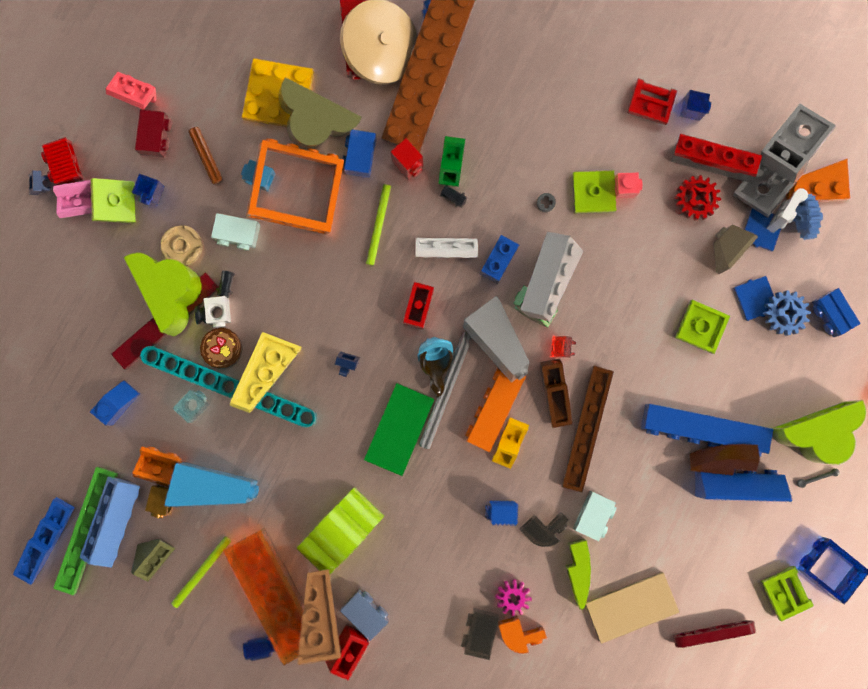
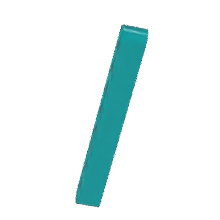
[140,346,317,427]

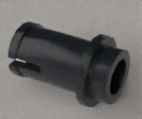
[440,185,468,208]
[216,271,235,298]

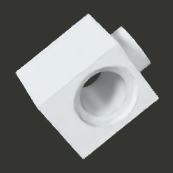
[204,296,231,328]

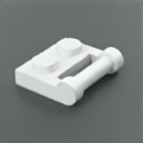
[767,189,808,233]

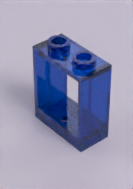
[797,537,868,605]

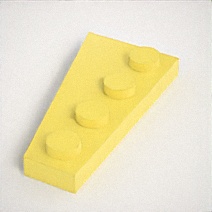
[230,332,301,413]

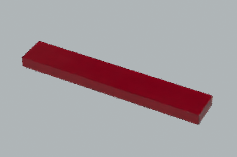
[111,272,219,370]

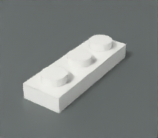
[416,238,478,258]

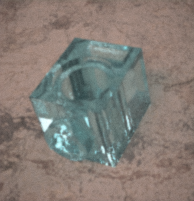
[173,390,210,423]

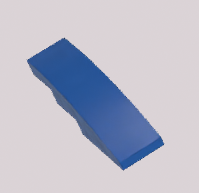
[13,497,75,585]

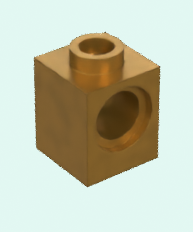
[145,485,172,518]

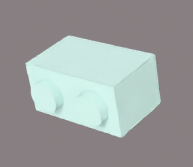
[211,213,260,251]
[573,491,616,541]

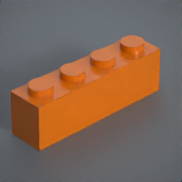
[465,368,526,452]

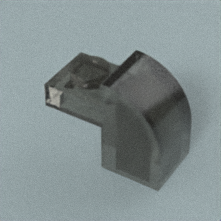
[519,512,569,547]

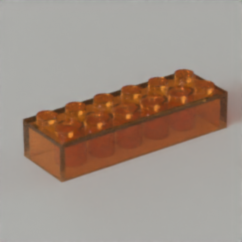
[223,527,304,666]

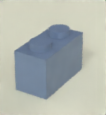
[340,589,389,641]

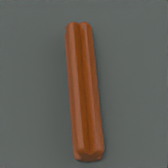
[188,127,222,184]

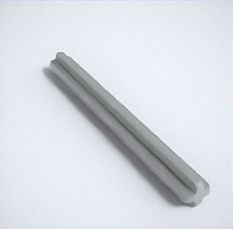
[419,331,472,449]

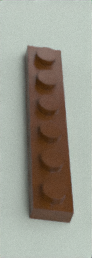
[561,366,614,493]

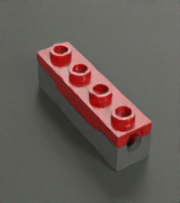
[671,134,762,183]

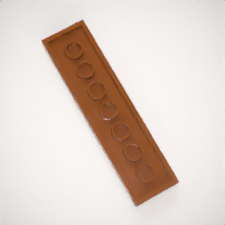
[381,0,476,152]

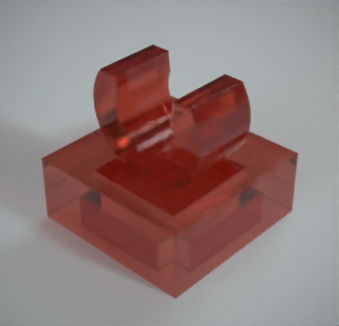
[551,336,576,358]

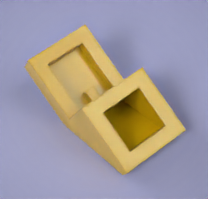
[492,417,529,469]

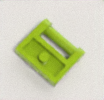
[761,566,814,622]

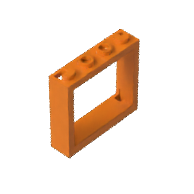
[246,138,344,235]

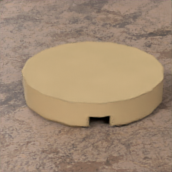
[160,225,203,266]

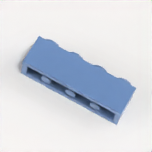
[80,476,140,568]

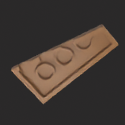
[297,569,341,665]

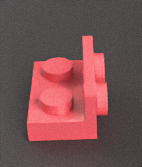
[105,72,157,110]

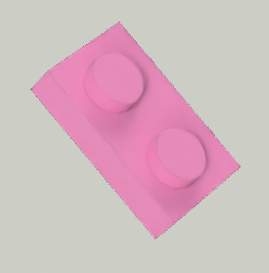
[53,180,92,218]

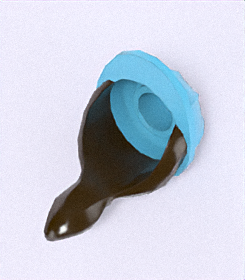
[417,337,453,398]

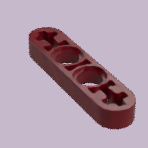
[673,620,756,648]

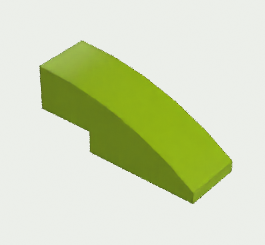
[565,538,591,610]

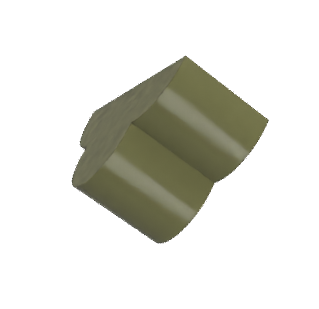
[278,77,362,149]

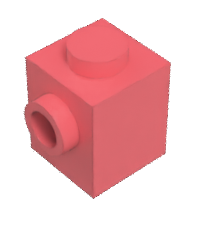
[615,172,642,199]

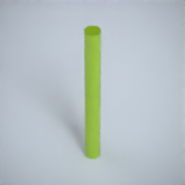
[366,184,391,266]
[171,536,231,608]

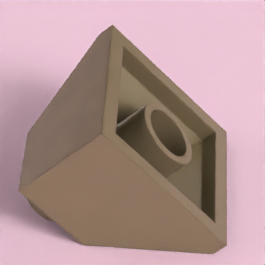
[714,224,758,274]

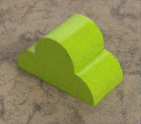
[124,253,201,337]
[771,400,866,465]
[296,487,385,574]

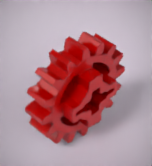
[675,175,721,221]

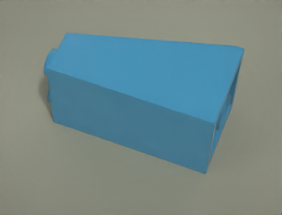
[164,462,259,507]

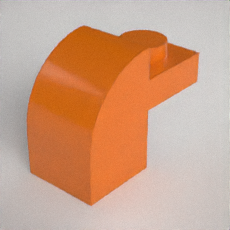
[497,616,547,654]

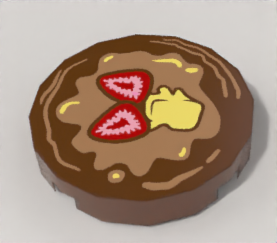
[200,327,243,369]

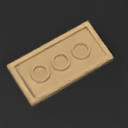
[586,572,680,644]

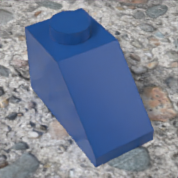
[90,380,140,426]

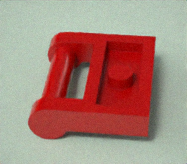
[627,78,677,125]

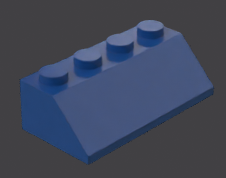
[695,469,792,502]

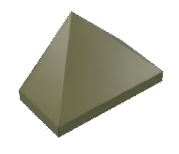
[131,539,175,582]

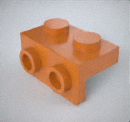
[132,447,182,487]

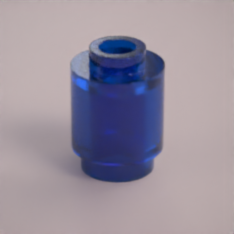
[243,635,276,661]

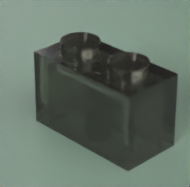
[461,608,499,660]

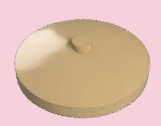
[340,0,418,84]

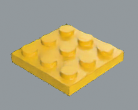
[242,58,314,127]

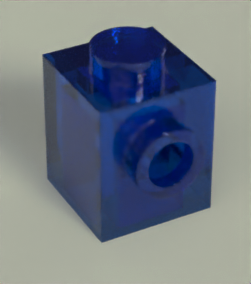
[680,90,712,121]
[132,174,165,206]

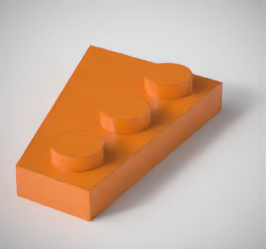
[786,159,850,201]

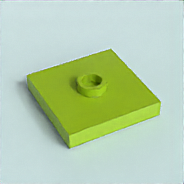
[573,170,617,214]
[91,178,135,223]
[675,300,730,354]

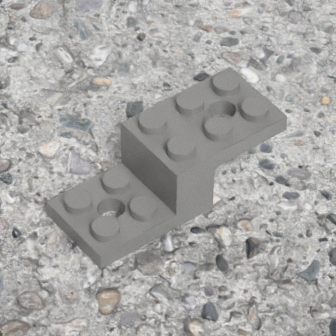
[734,104,836,218]

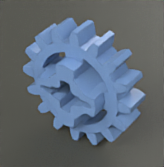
[793,194,823,240]
[763,290,811,336]

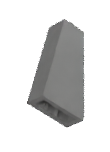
[463,296,530,383]

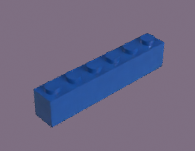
[641,404,773,457]

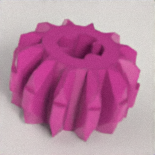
[495,579,532,617]

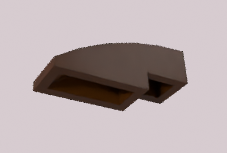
[539,359,573,428]
[689,444,760,475]

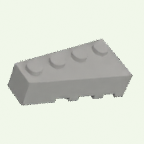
[520,232,584,322]

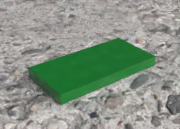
[364,383,435,476]

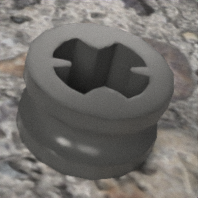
[537,193,556,212]

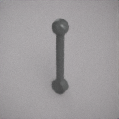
[797,468,840,488]

